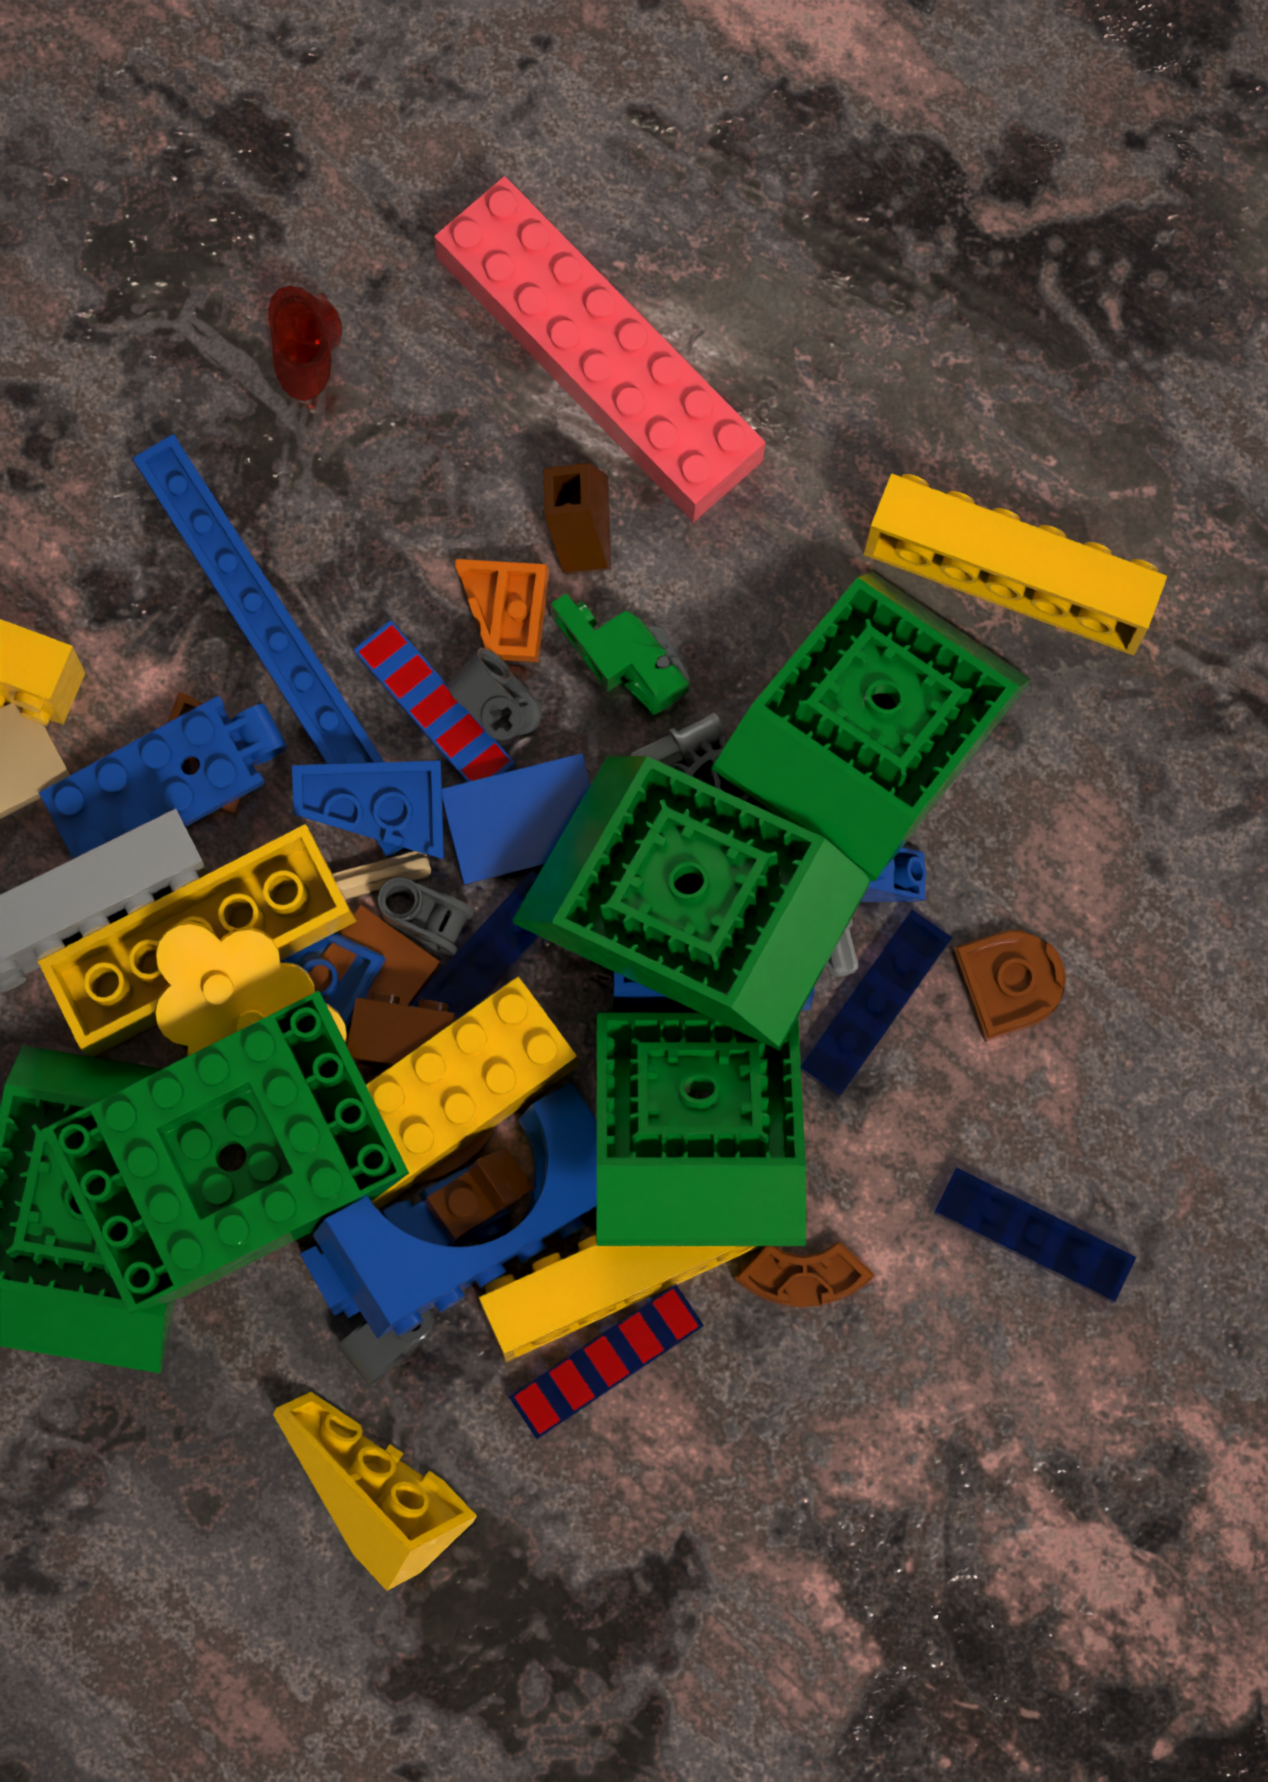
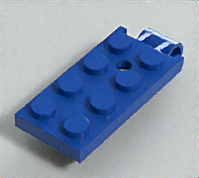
[39,696,288,859]

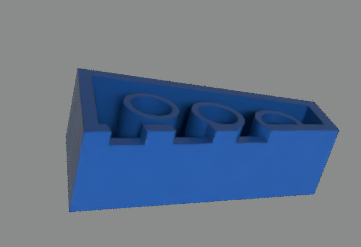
[300,1165,511,1319]

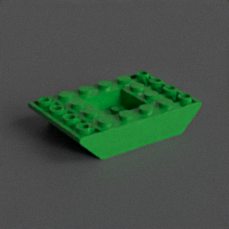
[712,572,1031,882]
[512,756,871,1050]
[42,991,409,1314]
[597,1011,806,1246]
[0,1045,176,1374]

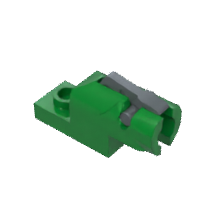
[551,593,690,715]

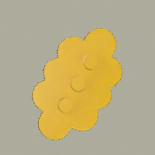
[155,921,347,1056]

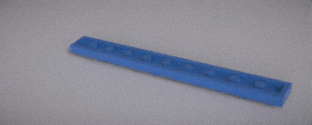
[132,434,403,858]

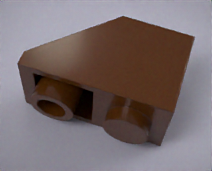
[543,463,611,575]
[347,992,458,1069]

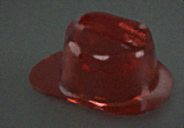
[268,285,343,401]

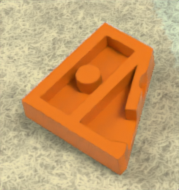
[455,559,550,662]

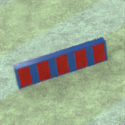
[354,620,516,783]

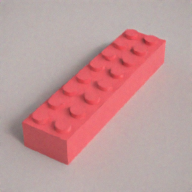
[434,176,766,523]

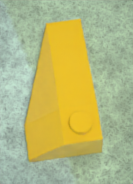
[273,1392,477,1591]

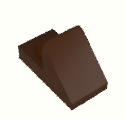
[424,1148,535,1244]

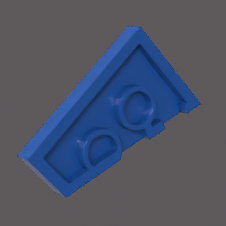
[292,760,444,859]

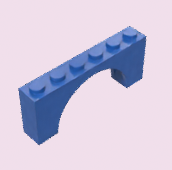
[313,1082,597,1339]

